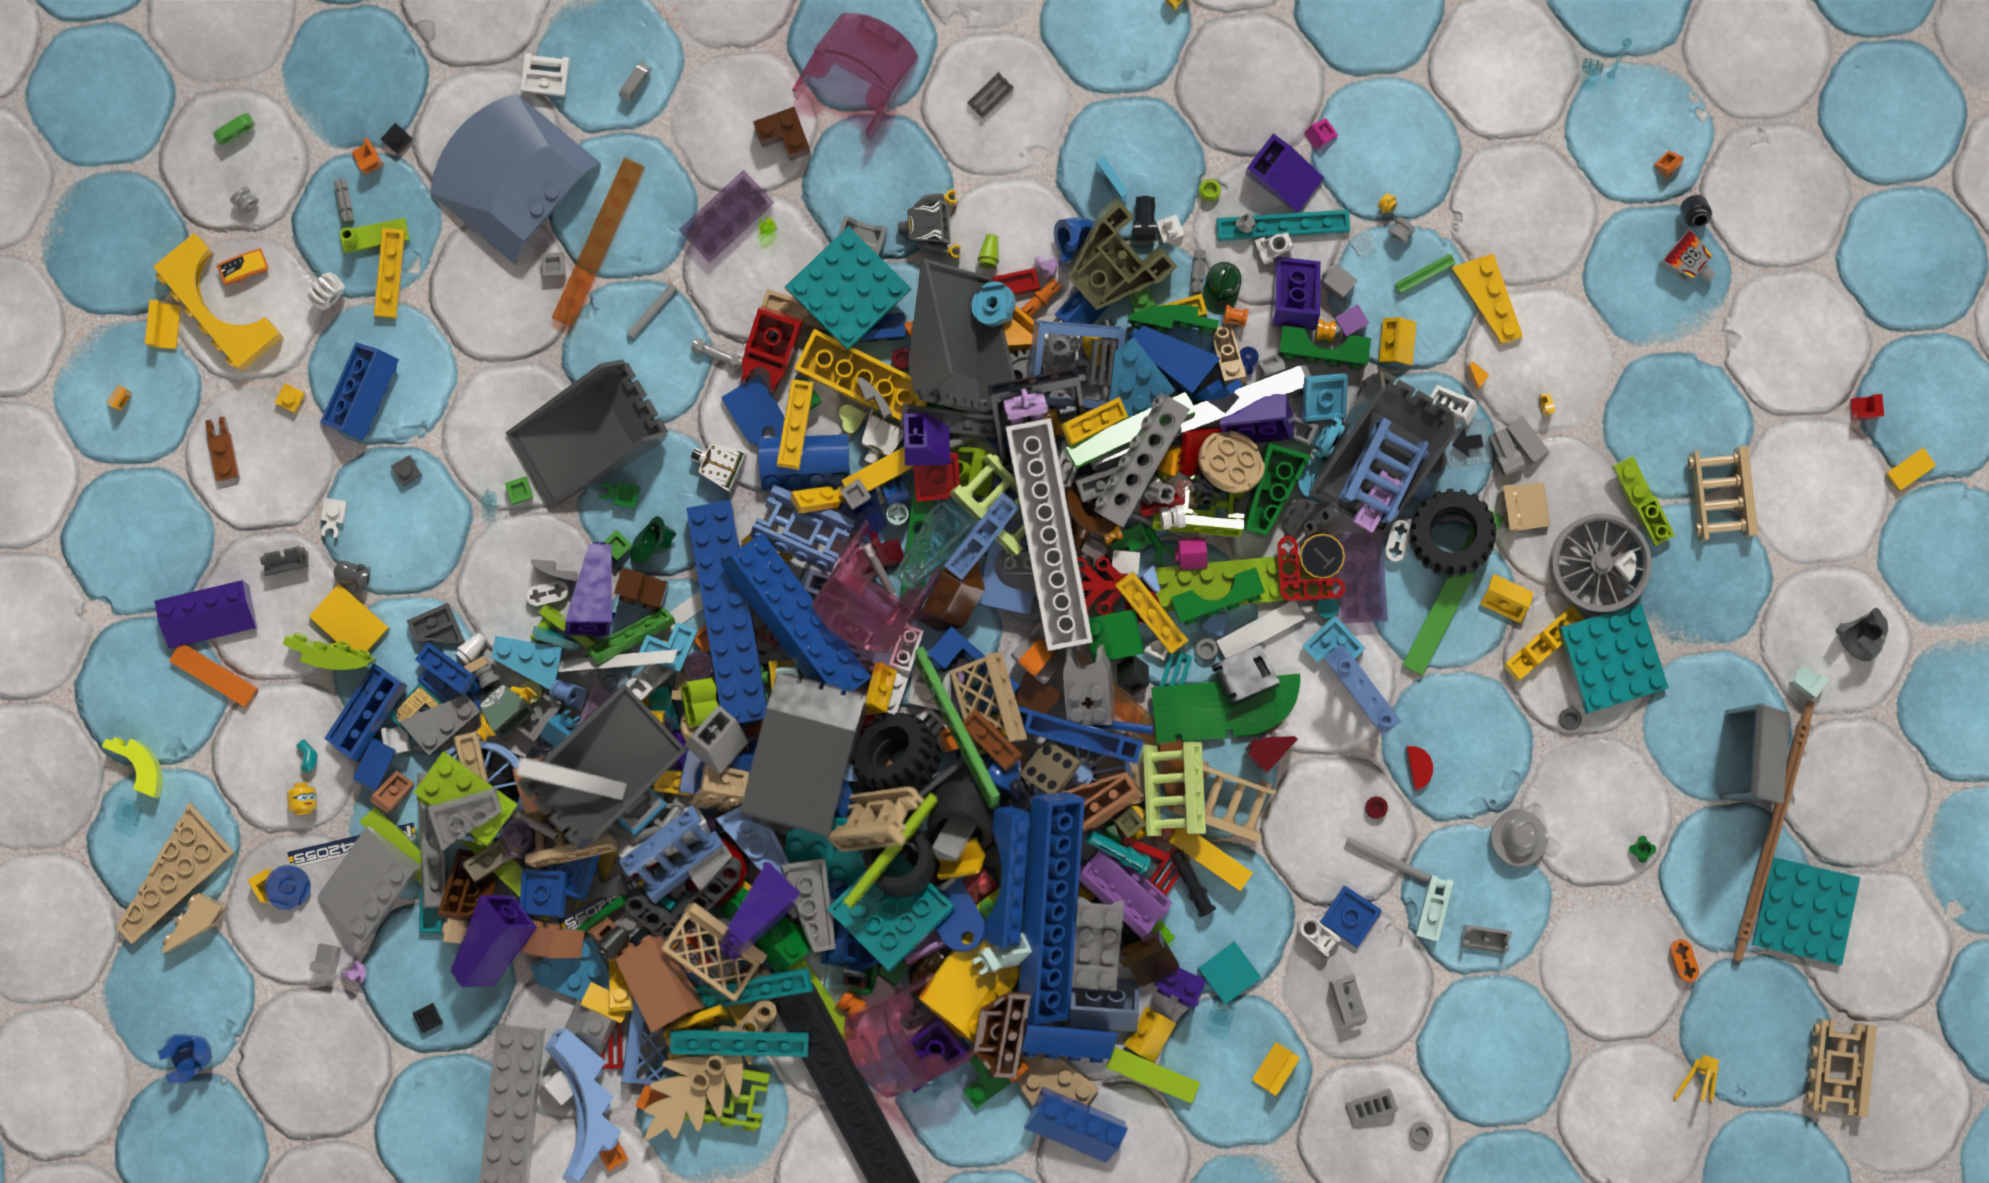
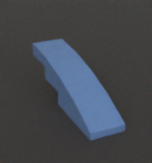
[944,492,1020,580]

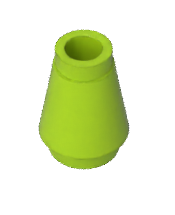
[977,234,999,269]

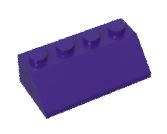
[154,580,257,649]

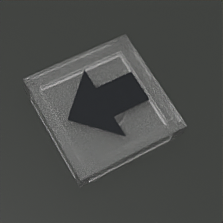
[1445,418,1493,469]

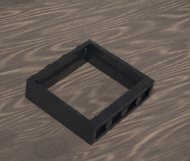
[987,368,1085,467]

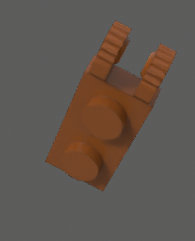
[205,416,240,482]

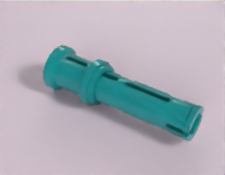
[1085,829,1151,875]

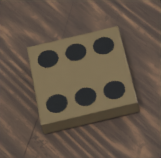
[1021,739,1082,794]

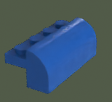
[759,434,850,490]
[324,663,408,761]

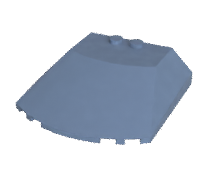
[430,94,601,265]

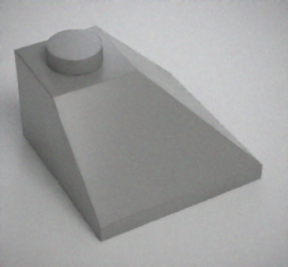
[564,999,617,1056]

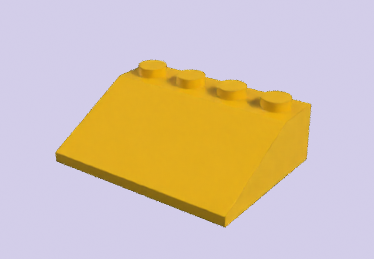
[918,933,1021,1042]

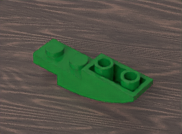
[1127,305,1219,334]

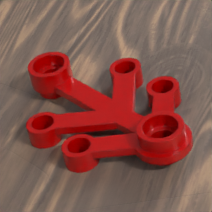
[1077,556,1129,615]

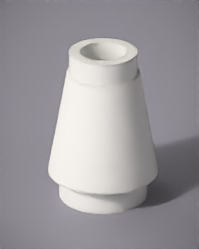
[455,633,488,665]

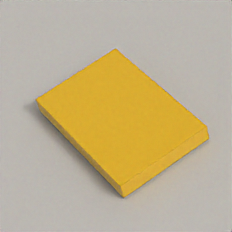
[309,583,389,652]

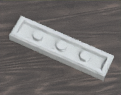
[1216,601,1306,659]

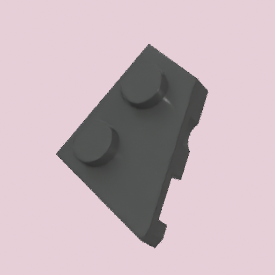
[407,603,466,644]

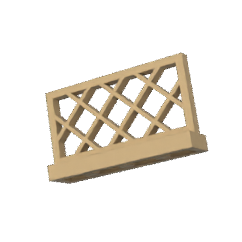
[950,653,1027,756]
[661,903,767,1002]

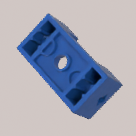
[928,627,1020,714]

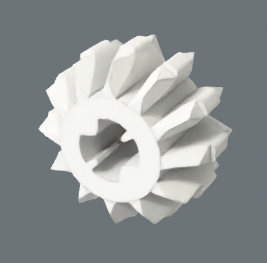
[306,272,345,310]
[1044,320,1080,359]

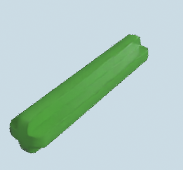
[1394,254,1456,294]

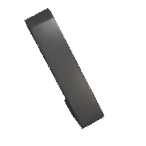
[625,857,742,944]

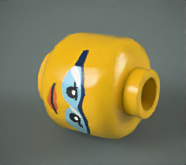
[286,782,317,815]

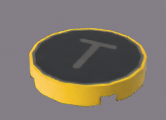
[1300,534,1345,579]

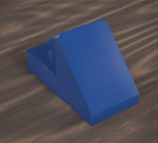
[881,475,910,505]

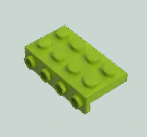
[414,751,518,846]

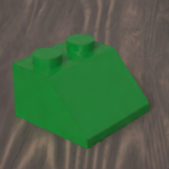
[1088,610,1144,663]

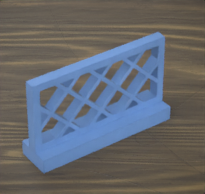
[621,996,678,1085]

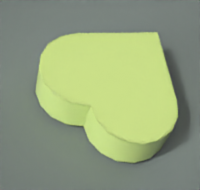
[839,405,867,434]

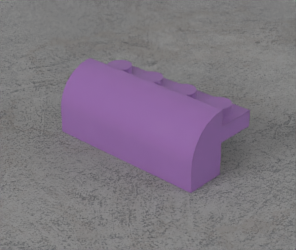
[1079,849,1173,938]

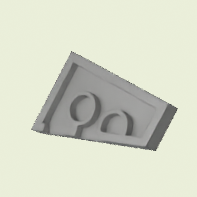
[399,694,481,756]
[428,788,502,851]

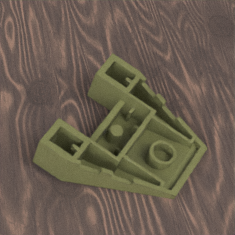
[1067,197,1178,310]

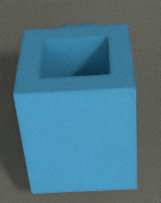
[540,708,580,747]

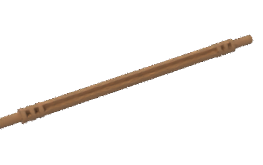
[1733,700,1815,962]

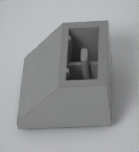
[684,705,748,775]

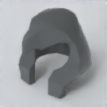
[1836,608,1888,661]

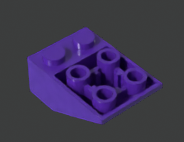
[1245,133,1324,213]

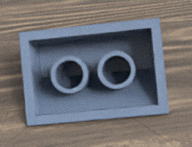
[1069,978,1139,1032]

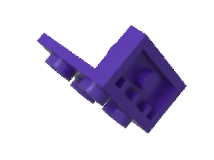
[1154,967,1206,1009]

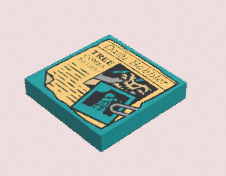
[388,683,442,742]

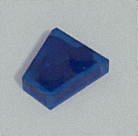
[839,489,887,540]

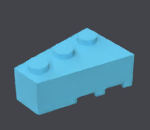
[491,636,565,690]

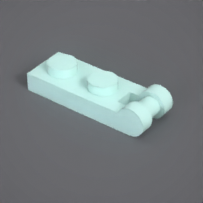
[1415,874,1453,941]

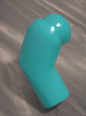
[296,739,318,774]

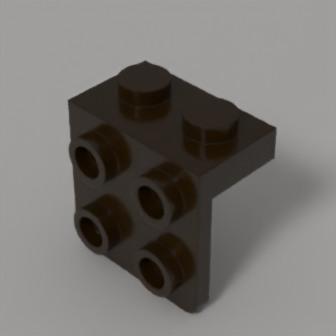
[1119,930,1179,987]

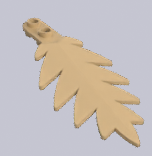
[644,1000,777,1140]

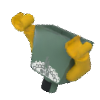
[477,685,537,742]

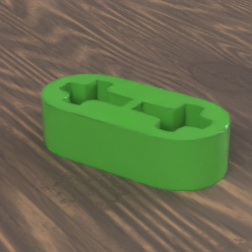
[213,113,255,145]

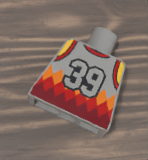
[1658,229,1715,283]
[671,926,725,973]

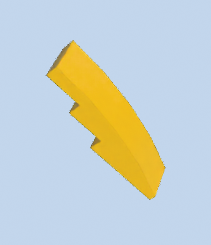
[1503,605,1585,682]
[1168,827,1253,891]

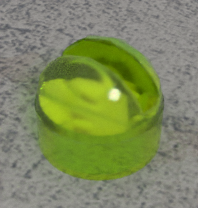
[758,217,778,235]

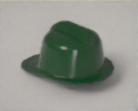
[1202,262,1242,314]
[630,516,676,563]

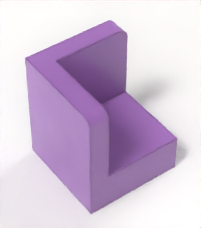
[1335,304,1369,340]

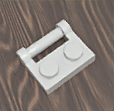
[521,53,570,97]
[908,665,953,710]

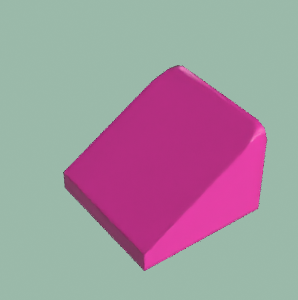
[1304,118,1338,150]

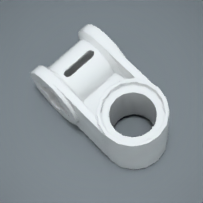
[1298,917,1342,957]

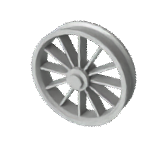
[1549,514,1652,614]

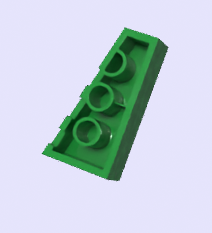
[1243,443,1311,537]
[720,887,812,973]

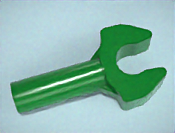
[1145,526,1175,567]

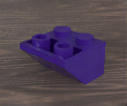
[904,413,950,466]

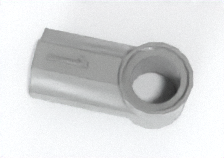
[1488,428,1525,476]
[1140,476,1176,505]

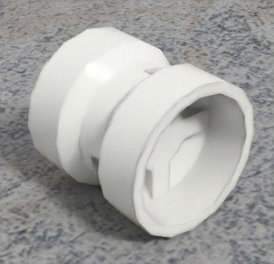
[1160,505,1186,530]

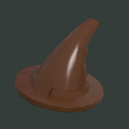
[1066,483,1118,557]

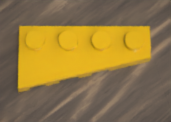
[1451,253,1523,344]

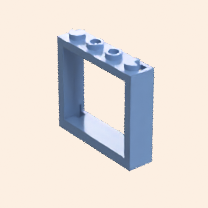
[1028,320,1127,411]

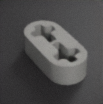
[618,61,651,102]

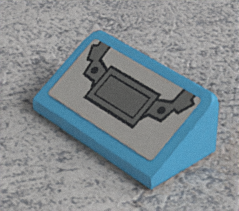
[617,787,667,836]

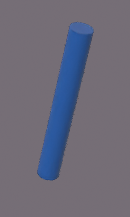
[1086,721,1154,735]

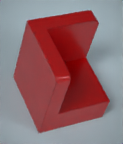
[1850,394,1885,421]

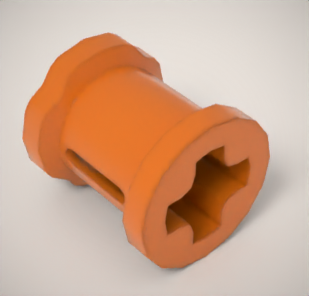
[1222,304,1248,328]

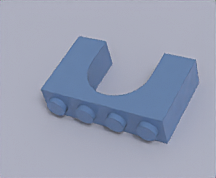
[977,519,1034,616]

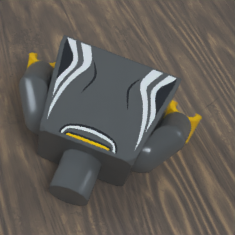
[898,190,961,259]

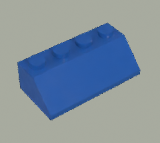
[320,342,399,441]
[1021,1024,1117,1063]
[1024,1086,1128,1162]

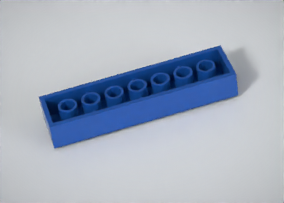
[721,533,871,696]

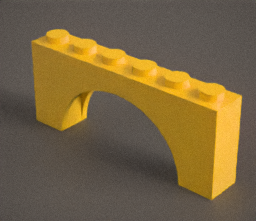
[153,233,283,371]

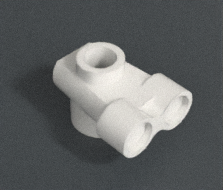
[1255,233,1294,265]

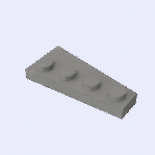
[779,858,836,952]

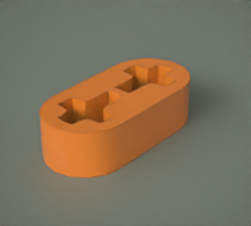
[1670,939,1699,982]

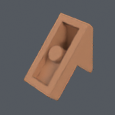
[370,770,414,814]

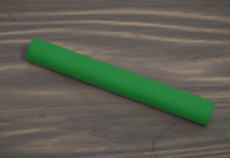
[575,895,627,933]

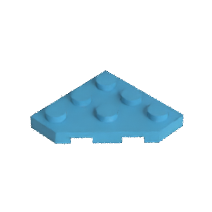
[1109,337,1175,422]
[530,936,610,1000]

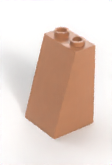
[615,935,706,1032]

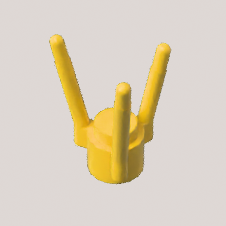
[1673,1055,1720,1102]

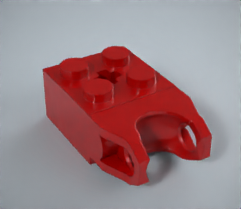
[741,306,804,393]

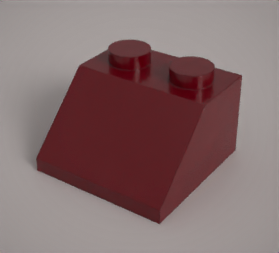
[1244,736,1298,774]

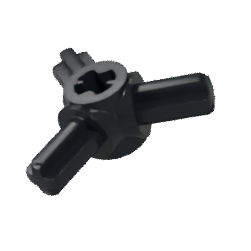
[1009,779,1034,838]

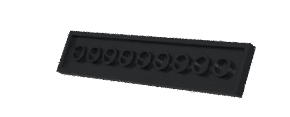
[774,982,921,1183]

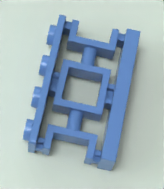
[750,484,856,573]

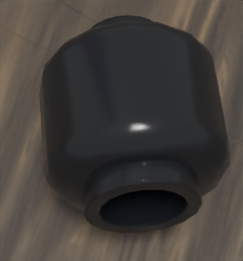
[1680,195,1712,228]

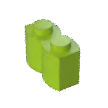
[680,678,719,729]

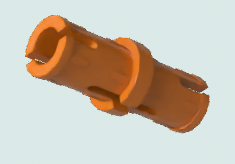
[1021,278,1062,318]

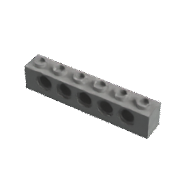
[1094,393,1190,527]

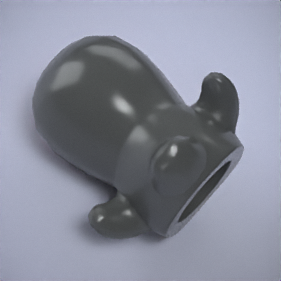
[333,561,371,593]

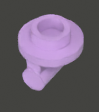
[1034,256,1058,278]
[341,961,366,984]

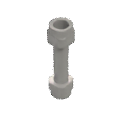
[691,338,743,370]

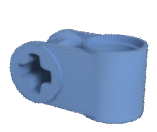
[549,680,588,711]

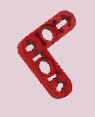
[1277,536,1346,602]

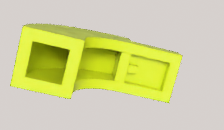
[102,737,163,798]

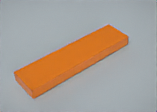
[169,645,258,708]

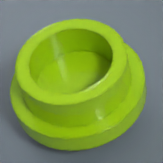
[1199,179,1221,202]

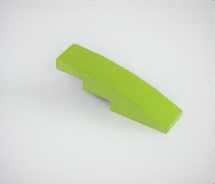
[359,805,422,884]
[1106,1046,1201,1103]

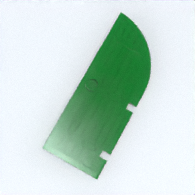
[1151,673,1300,745]

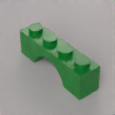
[1278,326,1371,370]
[1170,567,1265,626]

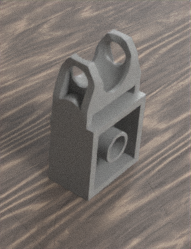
[1063,645,1116,725]

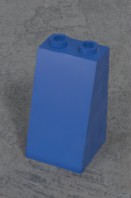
[1127,326,1220,399]

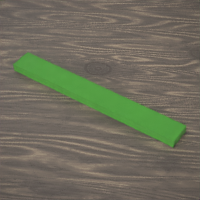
[1402,509,1504,676]
[914,647,999,808]

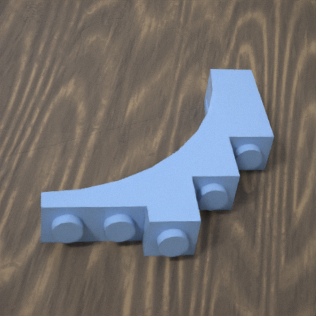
[544,1028,622,1183]

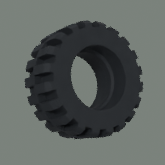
[1410,488,1497,578]
[851,713,941,792]

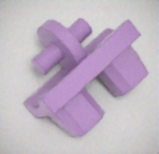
[1003,389,1048,425]

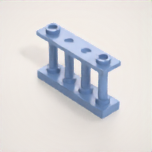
[1338,418,1429,523]
[1323,644,1402,735]
[619,806,725,903]

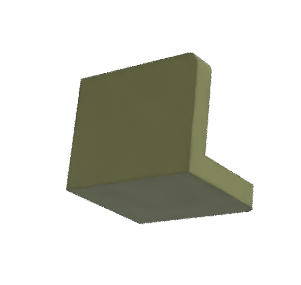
[1111,805,1145,838]

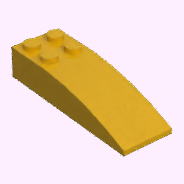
[794,329,928,421]

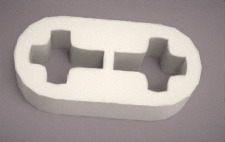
[1384,520,1410,562]
[526,581,570,607]

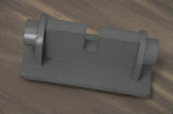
[260,546,309,576]

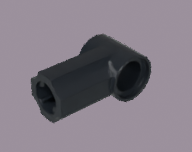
[1133,196,1156,241]

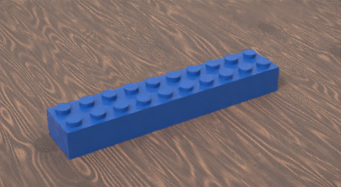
[686,500,768,728]
[1019,792,1085,1025]

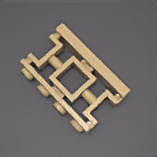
[827,787,924,852]
[1805,1019,1877,1118]

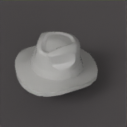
[1490,809,1548,867]

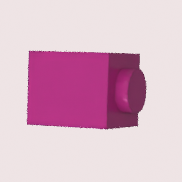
[1174,537,1208,570]

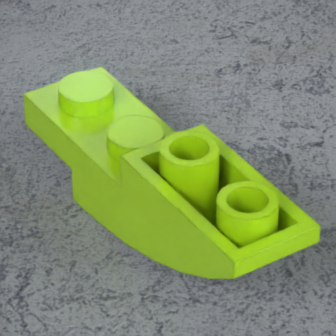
[1612,456,1675,546]
[282,632,377,670]

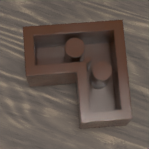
[753,107,811,161]
[614,567,670,611]

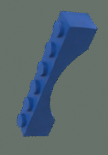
[1018,706,1145,765]
[985,806,1030,949]

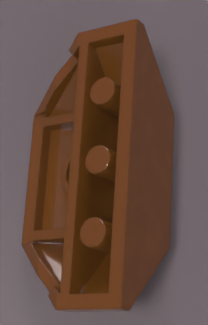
[918,547,985,631]
[437,849,497,919]
[973,992,1031,1078]

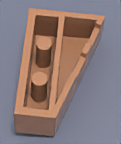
[1061,772,1144,833]
[520,920,585,958]

